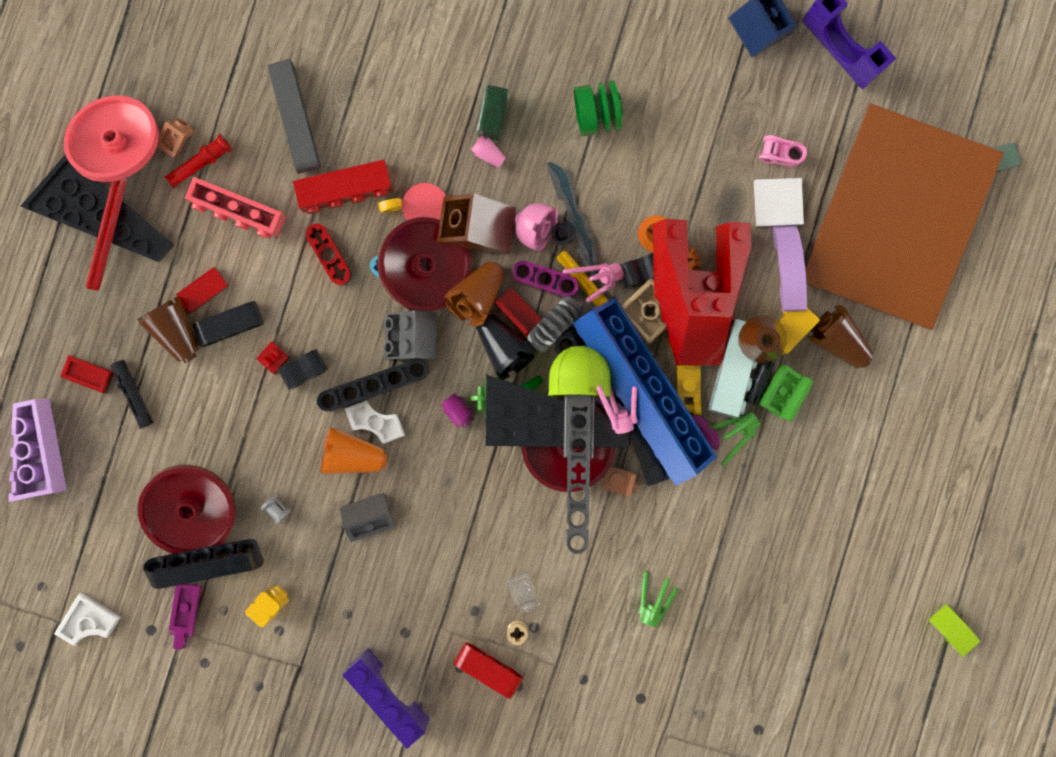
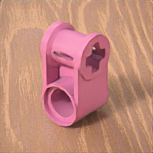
[759,135,807,168]

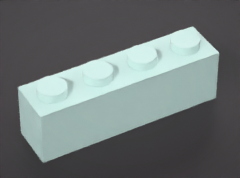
[707,319,764,418]

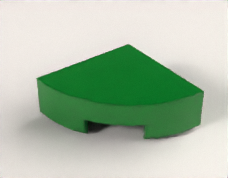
[521,375,544,390]

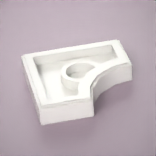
[54,592,122,646]

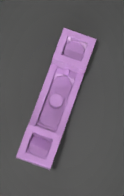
[772,226,807,312]

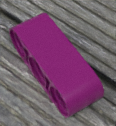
[512,260,578,298]

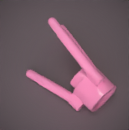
[563,263,624,303]
[597,386,638,434]

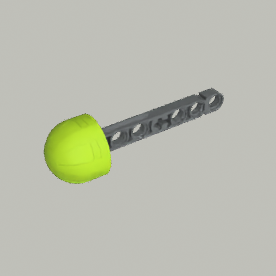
[548,346,611,554]

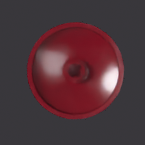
[378,217,471,312]
[521,397,616,492]
[137,465,236,554]

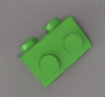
[759,364,814,422]

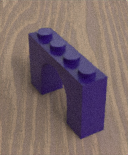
[802,0,896,90]
[342,648,430,749]

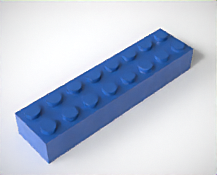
[573,297,717,486]

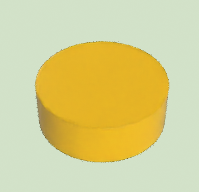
[378,198,403,213]

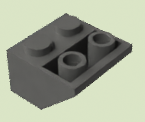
[384,311,437,360]

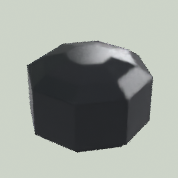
[552,222,576,244]

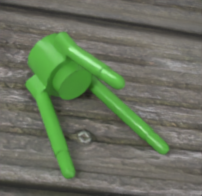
[710,411,760,466]
[638,571,678,627]

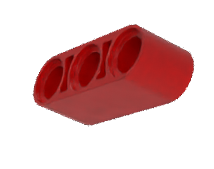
[453,642,524,699]

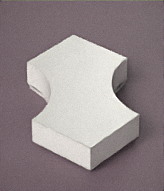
[345,400,406,444]

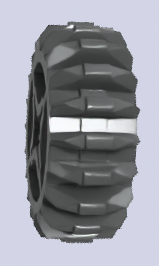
[527,296,583,353]

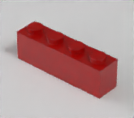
[293,159,393,214]

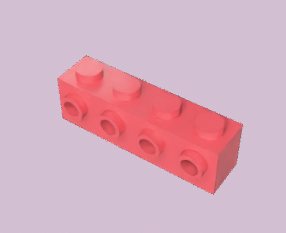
[184,177,287,239]

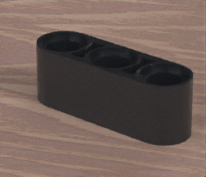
[192,301,264,347]

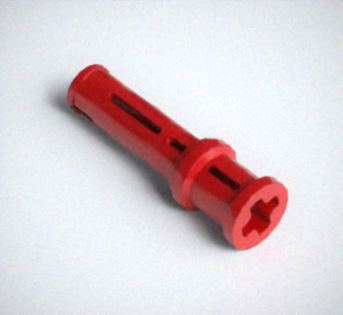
[165,133,233,188]

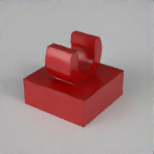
[256,341,290,374]

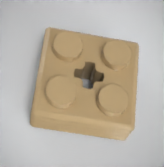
[622,279,667,344]

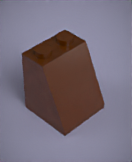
[437,193,516,254]

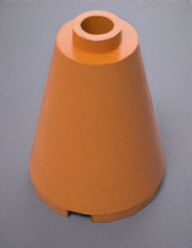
[320,427,387,474]

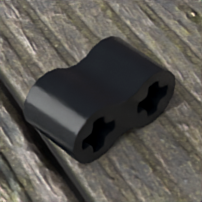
[620,253,654,288]
[278,349,328,390]

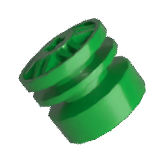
[574,80,623,137]

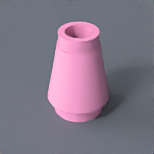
[471,135,506,168]

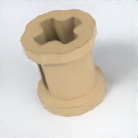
[507,620,528,645]

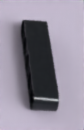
[317,359,429,412]
[143,539,264,589]

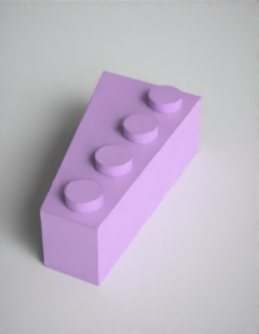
[9,399,67,502]

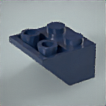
[728,0,797,58]

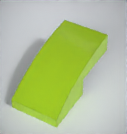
[928,604,981,657]

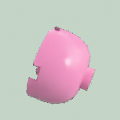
[514,203,558,251]

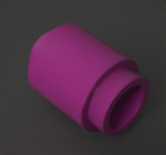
[441,393,475,428]

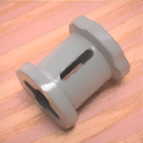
[260,494,292,525]

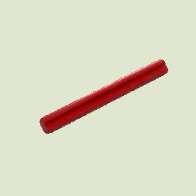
[86,178,127,291]

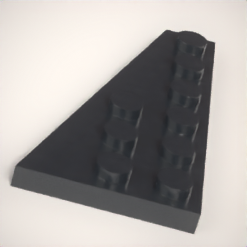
[20,155,174,262]
[485,374,629,447]

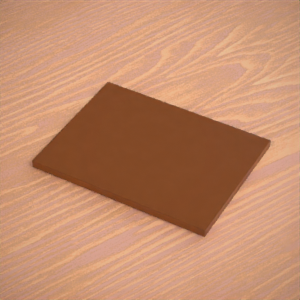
[805,103,1004,330]

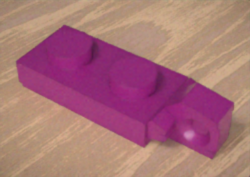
[168,583,202,650]

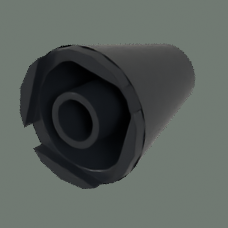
[476,314,537,380]

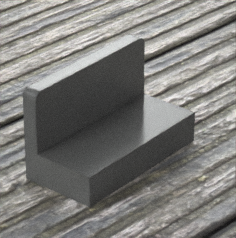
[340,493,395,542]

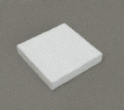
[754,178,804,227]

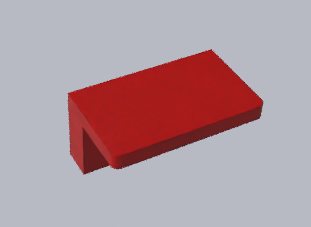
[494,288,542,338]

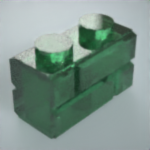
[477,85,509,141]

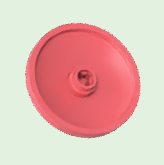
[64,96,159,182]

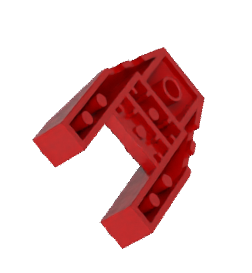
[653,219,751,366]

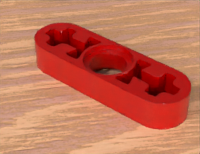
[306,223,352,286]

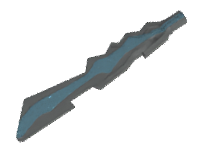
[547,162,599,276]

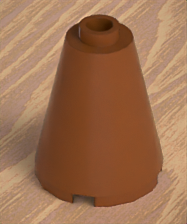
[445,262,504,326]

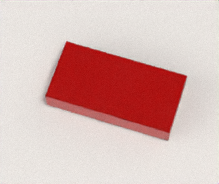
[176,267,229,314]
[60,355,114,394]

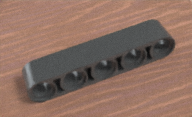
[268,59,321,174]

